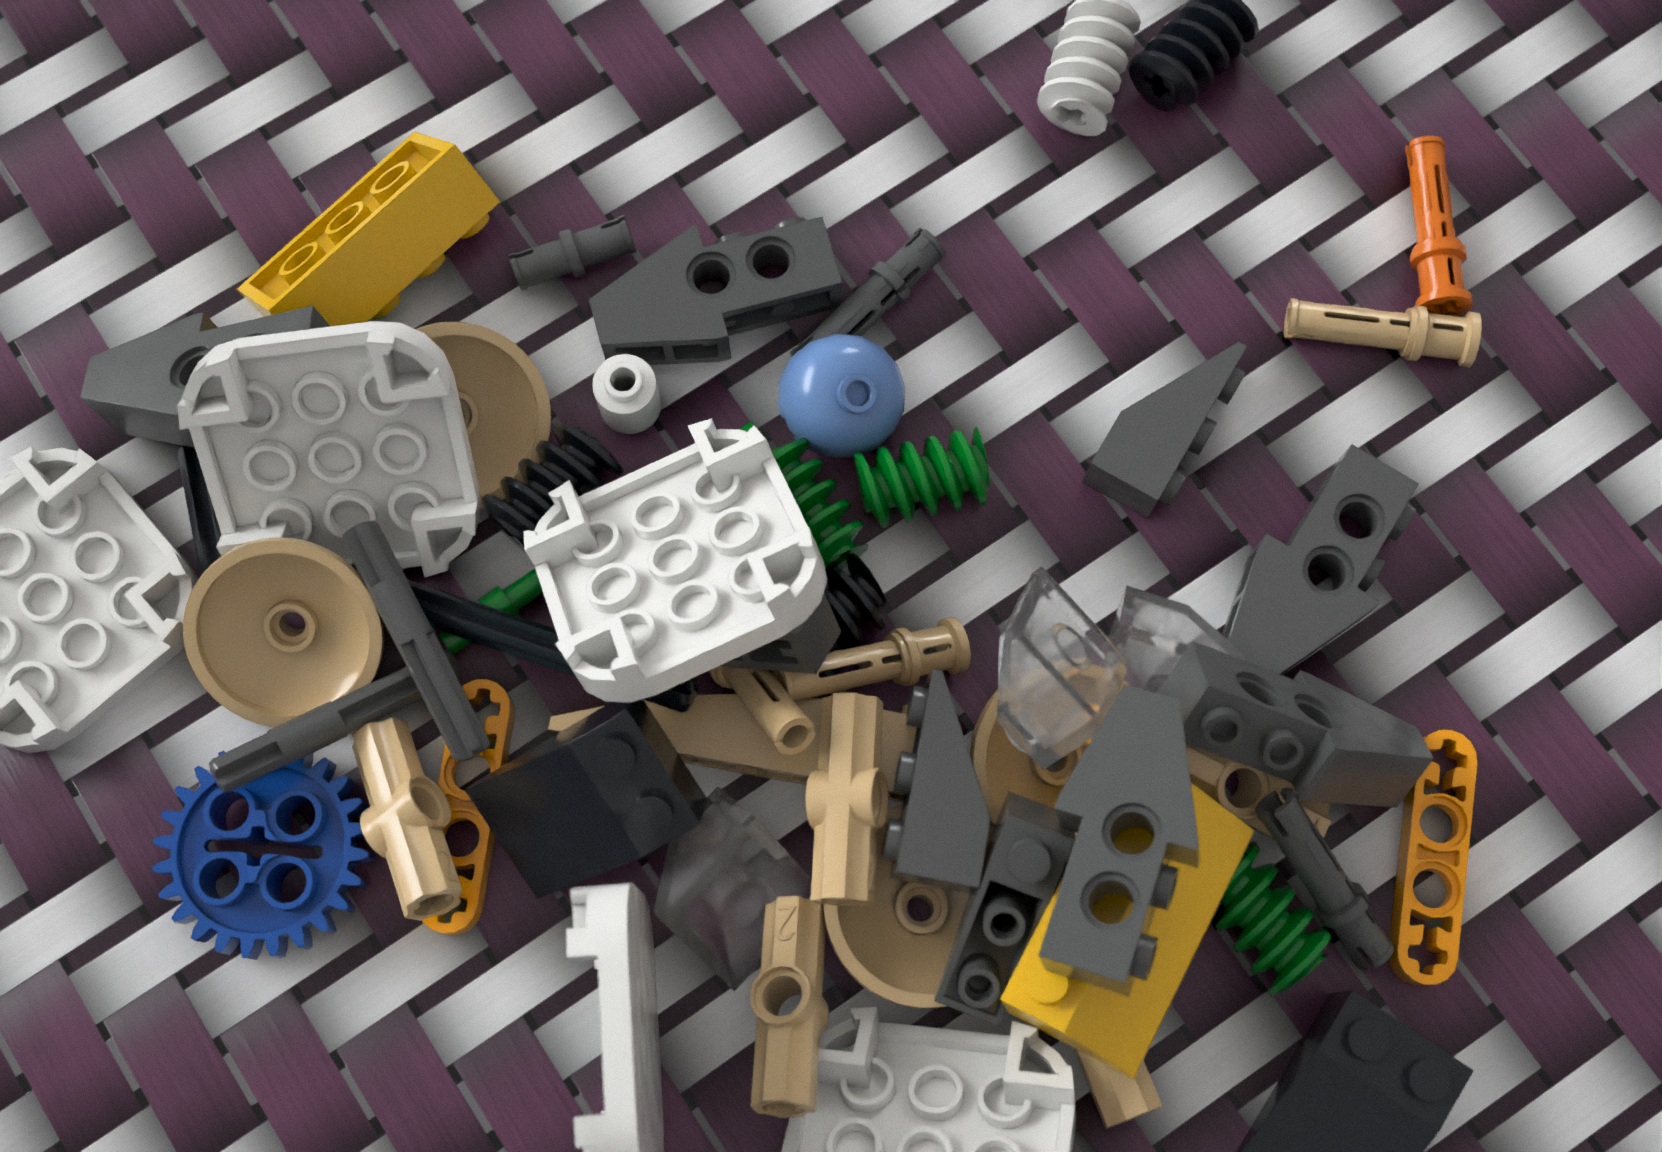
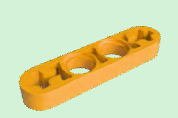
[422,679,515,936]
[1389,730,1477,986]

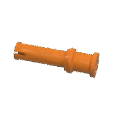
[1405,136,1473,316]

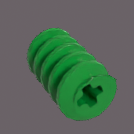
[853,426,990,528]
[772,438,869,570]
[1215,841,1331,997]

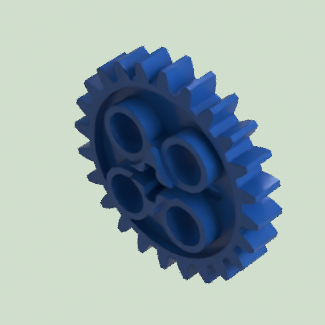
[152,751,376,960]

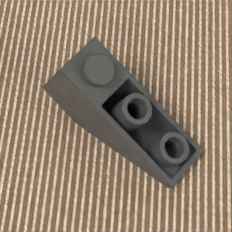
[1082,342,1247,518]
[882,669,990,893]
[934,791,1075,1026]

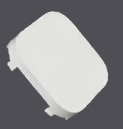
[177,321,480,578]
[523,418,827,703]
[0,446,199,753]
[566,883,664,1152]
[781,1006,1076,1152]

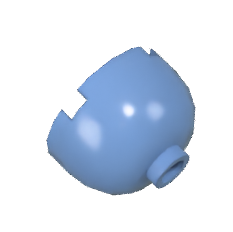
[778,334,905,458]

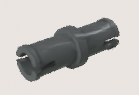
[508,215,637,291]

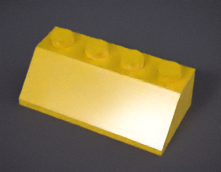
[237,132,500,326]
[1000,783,1254,1080]

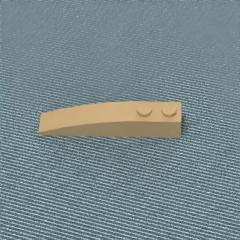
[548,694,917,803]

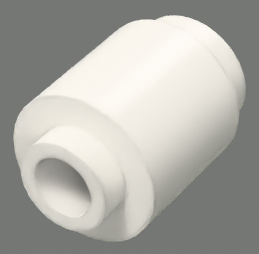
[592,354,661,434]

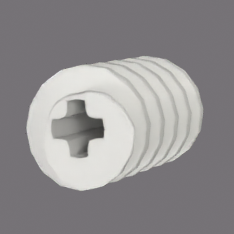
[1037,0,1141,136]

